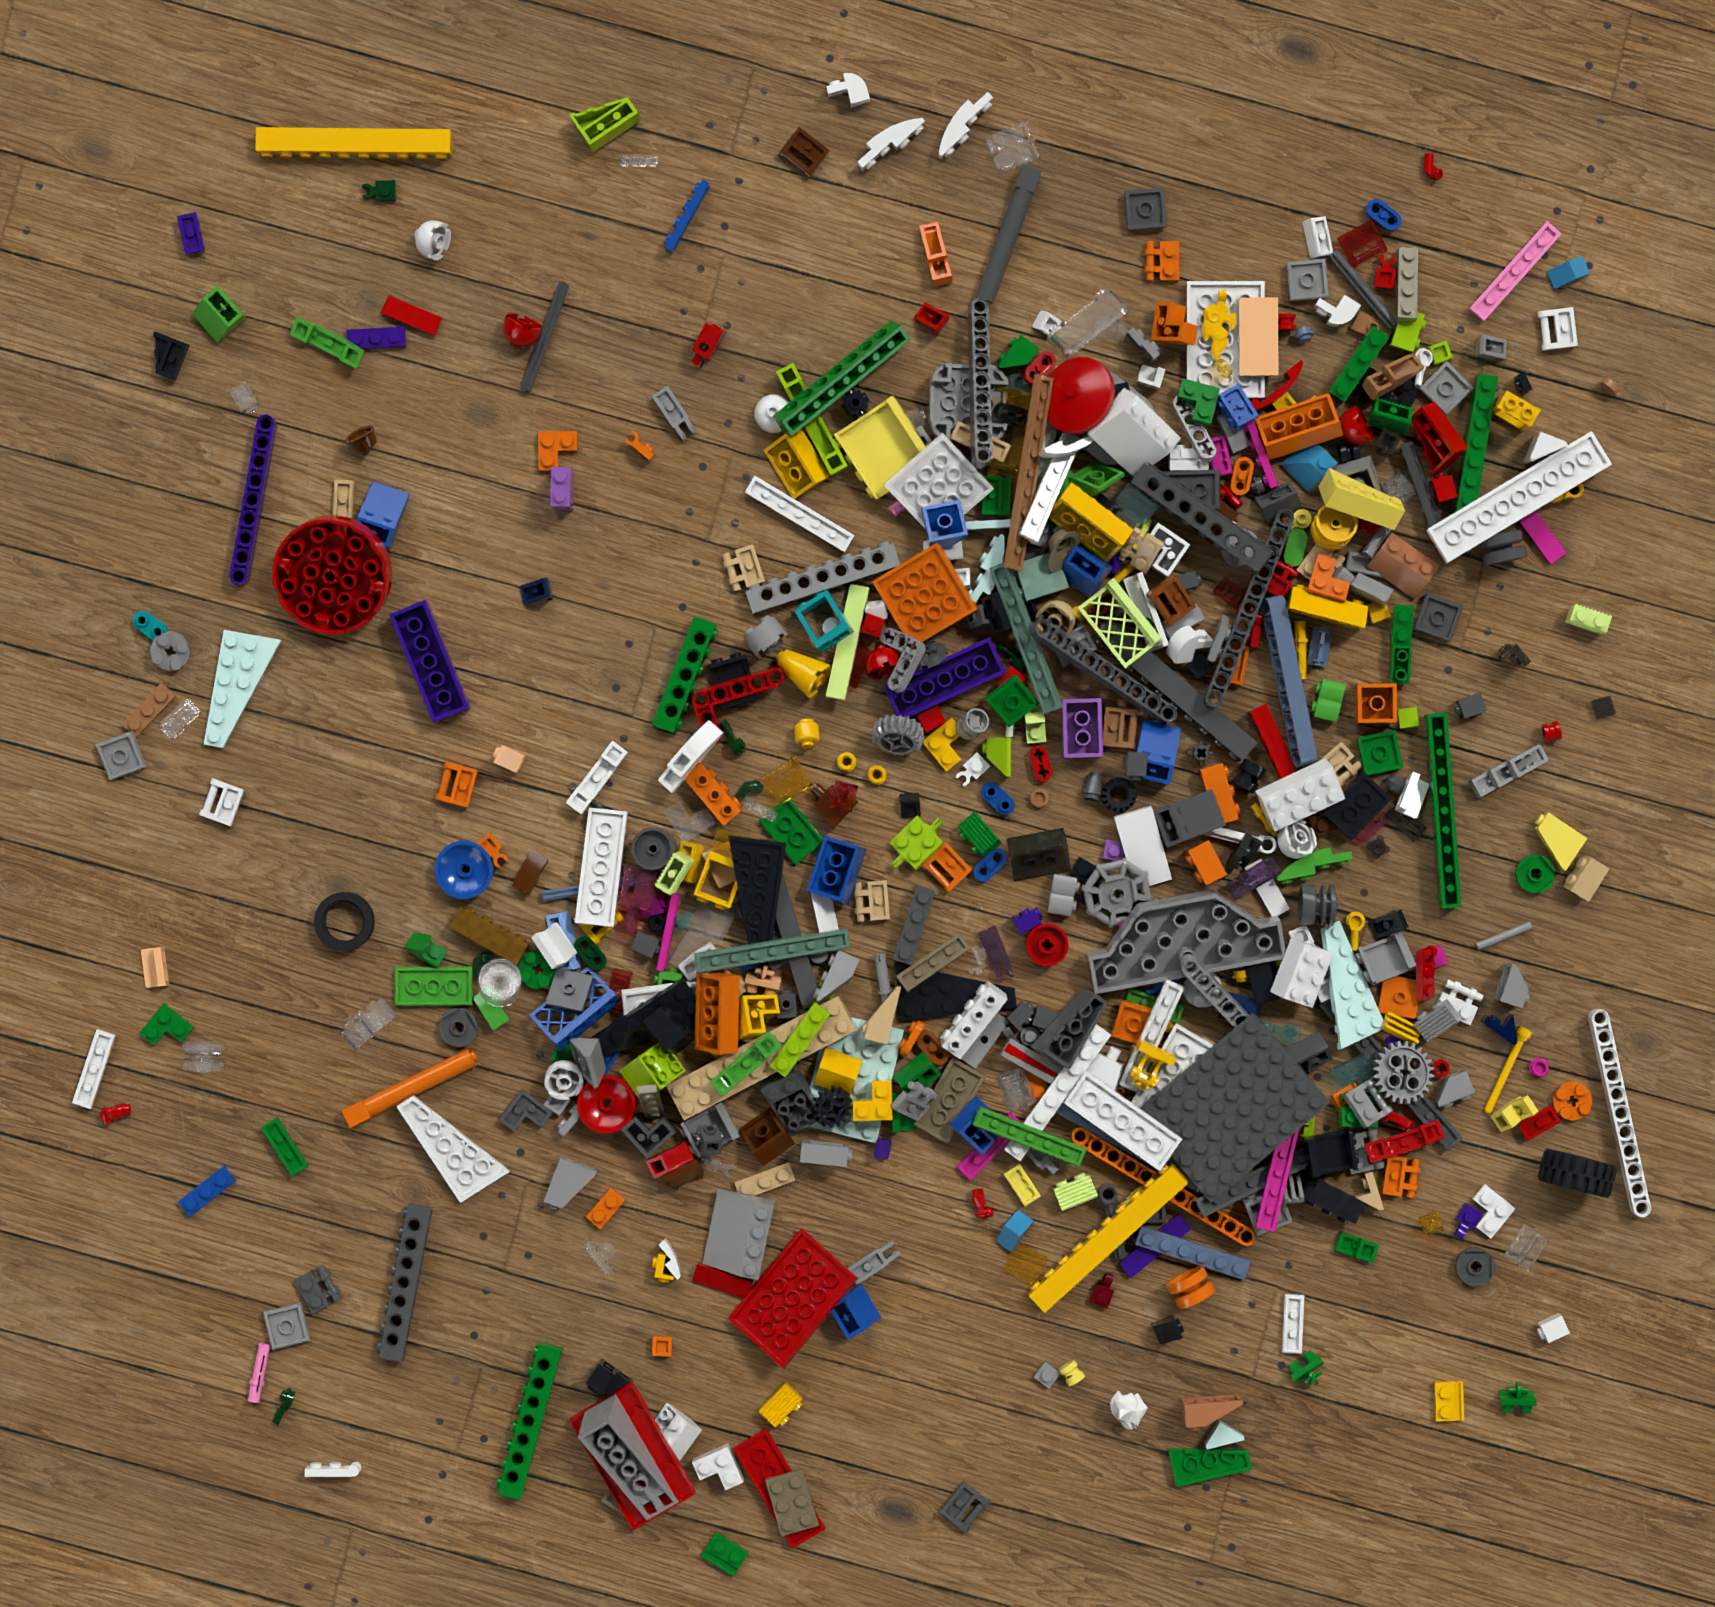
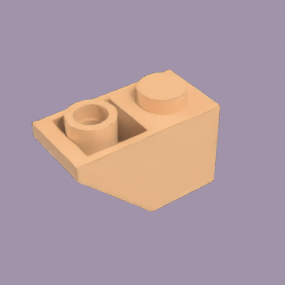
[492,745,526,773]

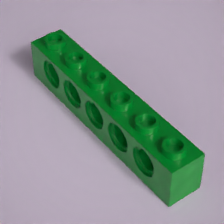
[652,616,718,733]

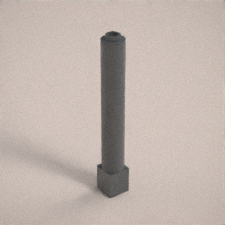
[975,164,1042,305]

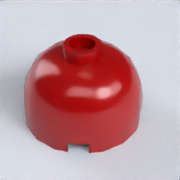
[503,313,542,348]
[1340,405,1374,445]
[865,645,901,680]

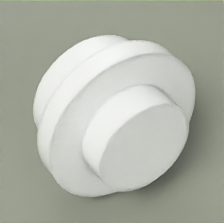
[822,618,841,634]

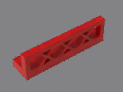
[1248,704,1297,780]

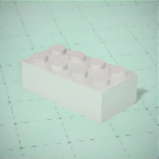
[1255,758,1345,831]

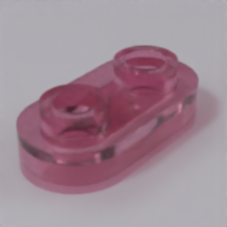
[1353,811,1386,843]

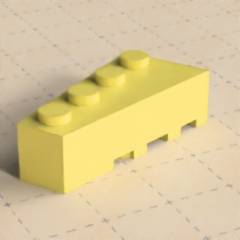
[1319,468,1405,530]

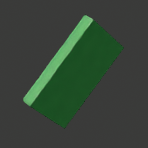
[759,796,824,866]

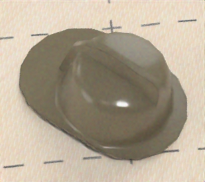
[1048,528,1081,572]

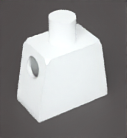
[1080,1046,1124,1092]

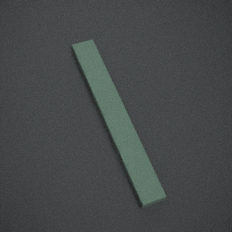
[989,563,1063,714]
[694,928,850,973]

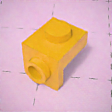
[652,1252,675,1283]

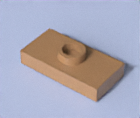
[1350,311,1395,346]

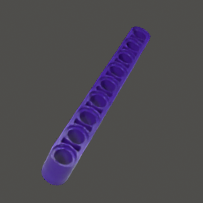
[229,414,277,586]

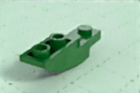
[1389,604,1414,684]

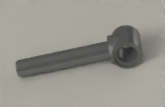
[1098,1183,1126,1259]

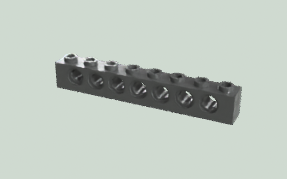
[1131,461,1275,572]
[377,1203,433,1362]

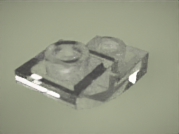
[158,697,201,740]

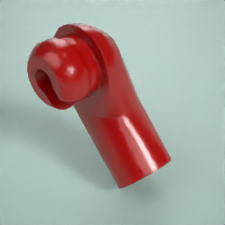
[1220,486,1243,509]

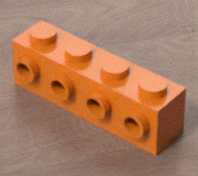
[685,759,742,826]

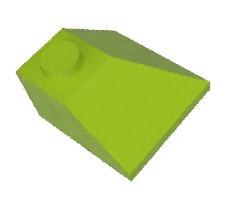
[982,737,1011,777]

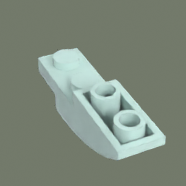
[969,534,1005,603]

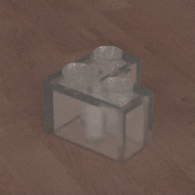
[341,998,397,1051]

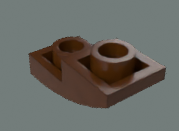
[512,850,549,895]

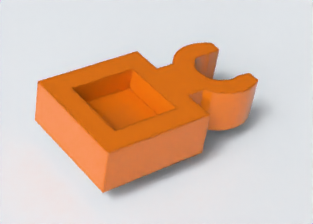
[477,832,509,868]

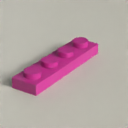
[1243,421,1278,489]

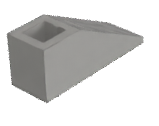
[813,950,860,1005]

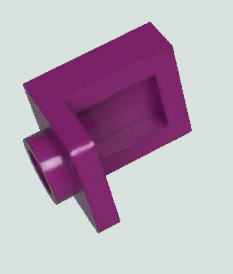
[636,892,669,918]

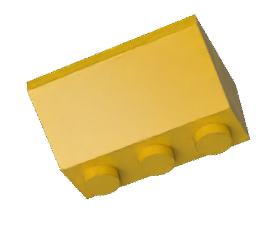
[763,428,830,499]

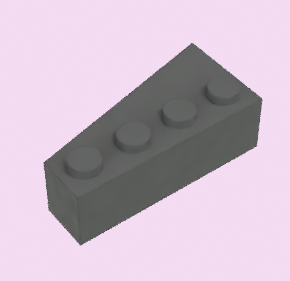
[1031,989,1108,1070]

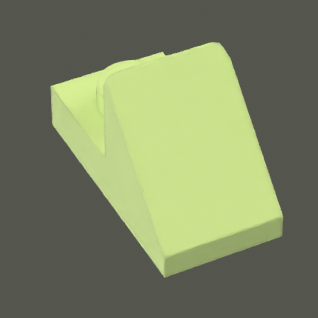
[1024,704,1047,744]

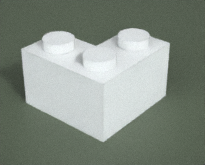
[1150,523,1190,578]
[692,1443,744,1490]

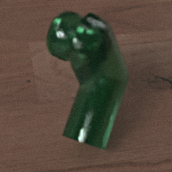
[472,951,492,977]

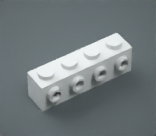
[940,981,1007,1059]

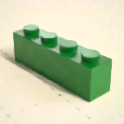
[1328,326,1389,402]

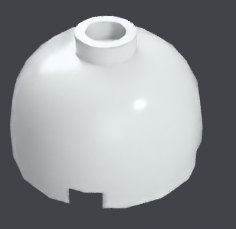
[414,220,451,261]
[754,394,789,433]
[1277,820,1317,859]
[544,1060,583,1100]

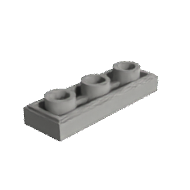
[961,1013,1009,1069]

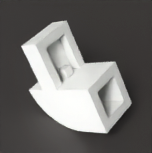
[826,73,870,107]
[1314,295,1361,327]
[1166,625,1213,664]

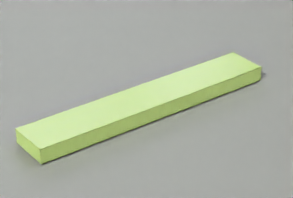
[826,584,870,701]

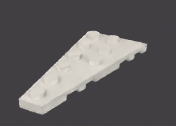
[397,1095,510,1203]

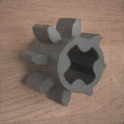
[1188,741,1213,765]

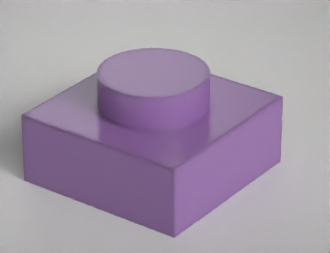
[1103,839,1124,861]

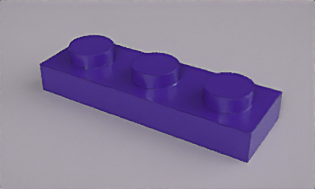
[347,327,407,349]

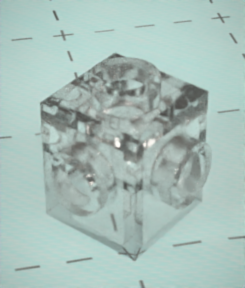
[1381,472,1416,504]

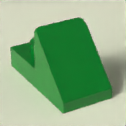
[404,932,448,968]

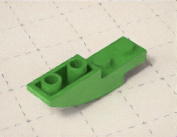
[1275,847,1353,884]

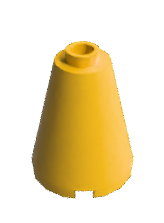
[776,649,831,698]

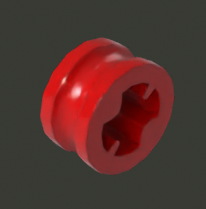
[1432,1059,1450,1077]

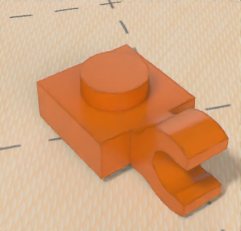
[624,430,655,462]

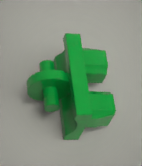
[1288,1350,1324,1385]
[1498,1382,1537,1413]

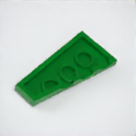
[1167,1448,1252,1487]

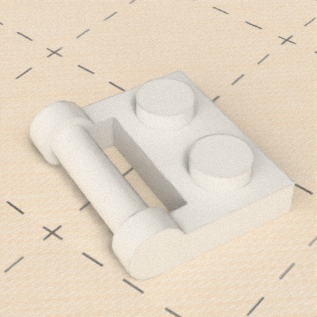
[1537,307,1578,351]
[199,778,245,826]

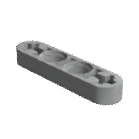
[1172,396,1216,463]

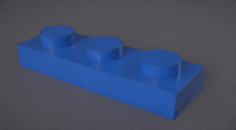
[178,1165,236,1217]

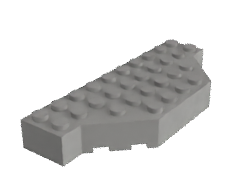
[1086,889,1286,994]

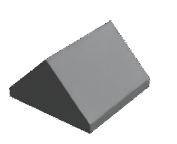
[570,1038,606,1088]

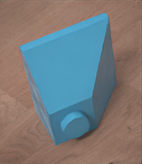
[1280,444,1337,492]

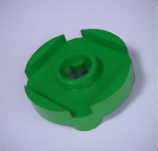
[1515,854,1555,893]
[518,950,557,989]

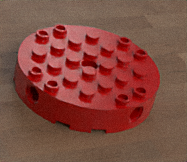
[272,515,392,635]

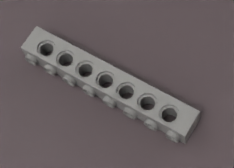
[745,541,900,614]

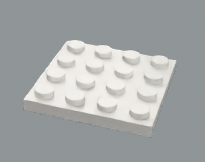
[884,433,994,528]

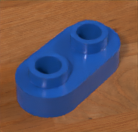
[1366,199,1401,231]
[981,782,1015,815]
[973,848,1007,881]

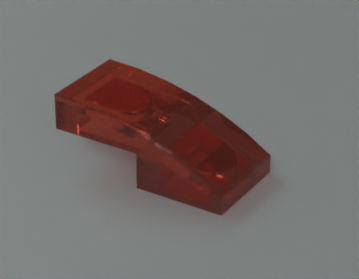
[849,644,872,688]

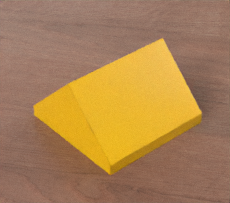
[813,1047,863,1097]

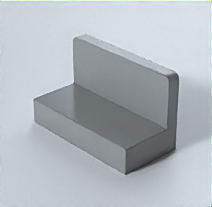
[1349,572,1394,608]

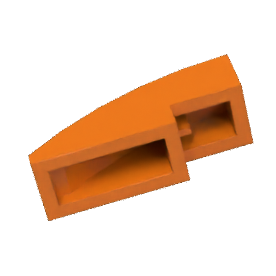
[919,221,953,287]

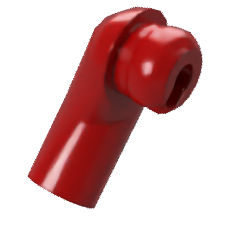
[1423,153,1443,180]

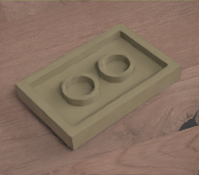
[765,1468,819,1536]

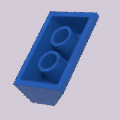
[807,836,867,905]

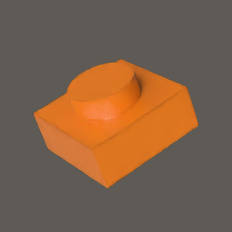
[652,1336,672,1357]

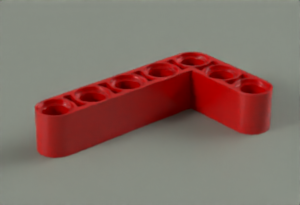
[692,667,784,745]

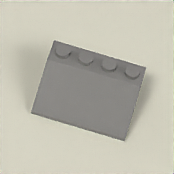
[702,1188,775,1280]

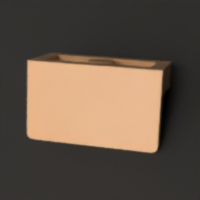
[141,947,169,988]

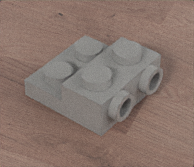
[1242,1188,1293,1236]

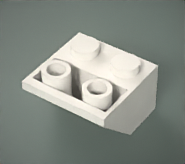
[655,1403,702,1461]

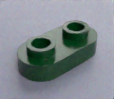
[574,936,607,971]

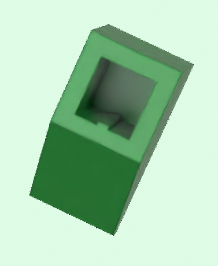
[997,335,1039,370]

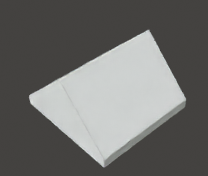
[1524,432,1568,465]

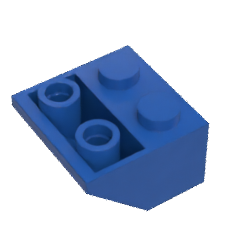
[1063,545,1113,598]
[950,1096,997,1155]
[831,1284,881,1340]

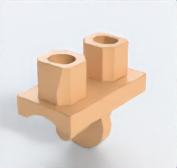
[745,964,782,995]

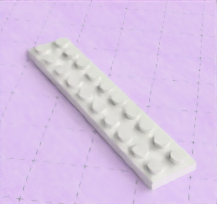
[1426,431,1612,564]

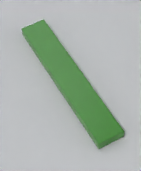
[972,1106,1087,1167]

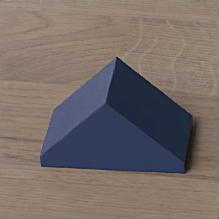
[520,577,553,605]

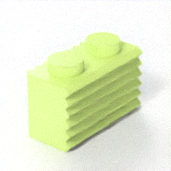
[1565,604,1612,635]
[655,851,695,895]
[1053,1172,1098,1211]

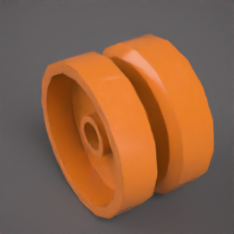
[1166,1265,1216,1310]

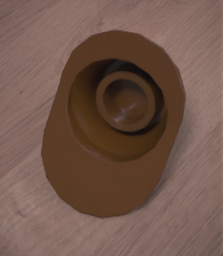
[346,425,377,453]

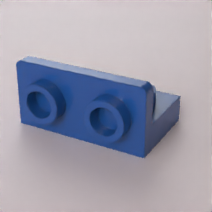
[1217,384,1259,432]

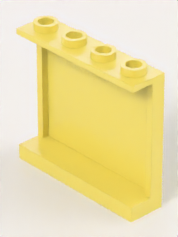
[834,396,926,500]

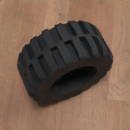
[1538,1148,1617,1198]

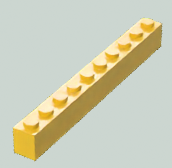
[256,127,452,159]
[1029,1163,1188,1313]

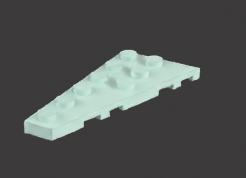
[204,630,282,748]
[1321,921,1384,1050]

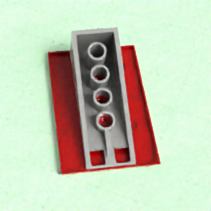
[570,1381,696,1530]

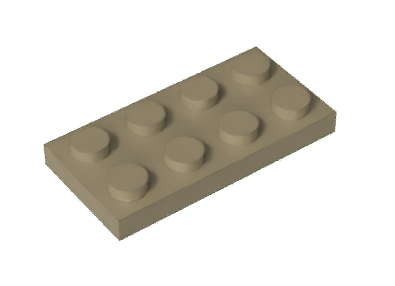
[914,1057,986,1144]

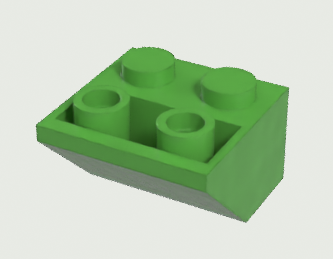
[192,286,247,343]

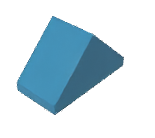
[1546,256,1590,290]
[996,1210,1034,1253]

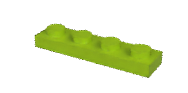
[770,1002,831,1077]

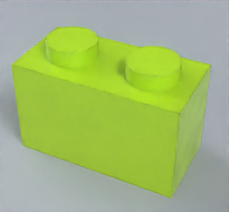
[1389,312,1426,354]

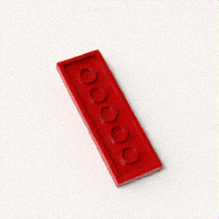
[733,1427,826,1549]

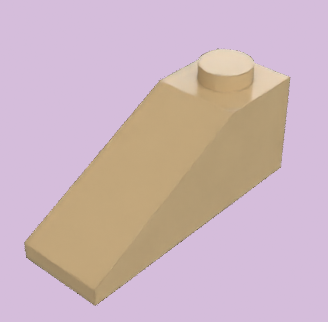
[862,985,901,1044]

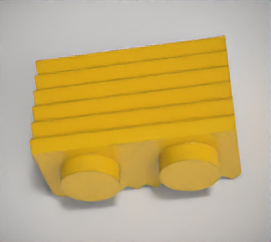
[759,1381,803,1428]

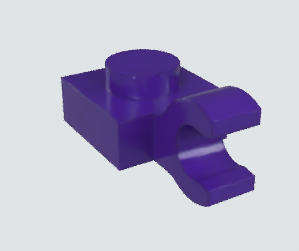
[1454,1203,1482,1239]

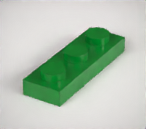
[261,1117,309,1176]

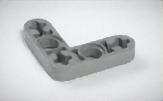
[880,627,925,693]

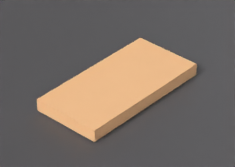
[1238,297,1279,376]

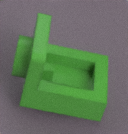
[654,967,684,985]

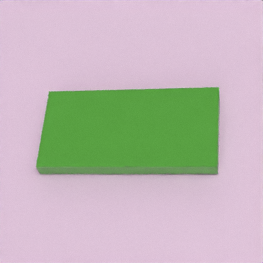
[395,966,473,1006]

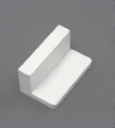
[1395,772,1429,819]
[531,922,577,969]

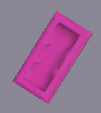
[1209,435,1233,476]

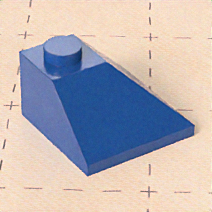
[922,500,968,549]

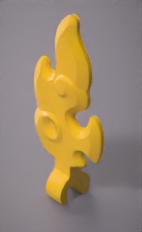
[1202,289,1236,362]

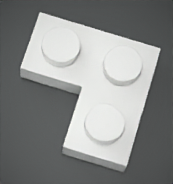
[1472,1184,1515,1238]

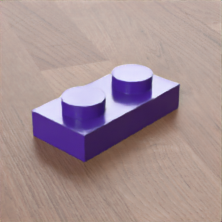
[177,212,205,255]

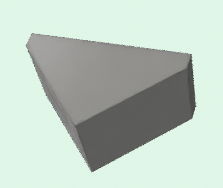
[1475,334,1507,359]

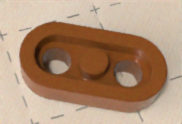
[917,1031,949,1065]

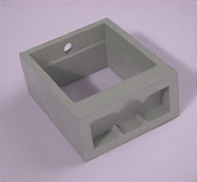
[800,1139,852,1167]

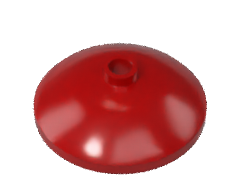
[577,1075,636,1134]

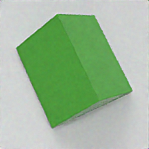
[1069,461,1125,498]

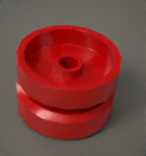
[1025,923,1069,966]

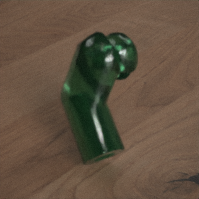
[735,780,764,801]

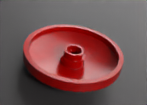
[1047,357,1115,434]

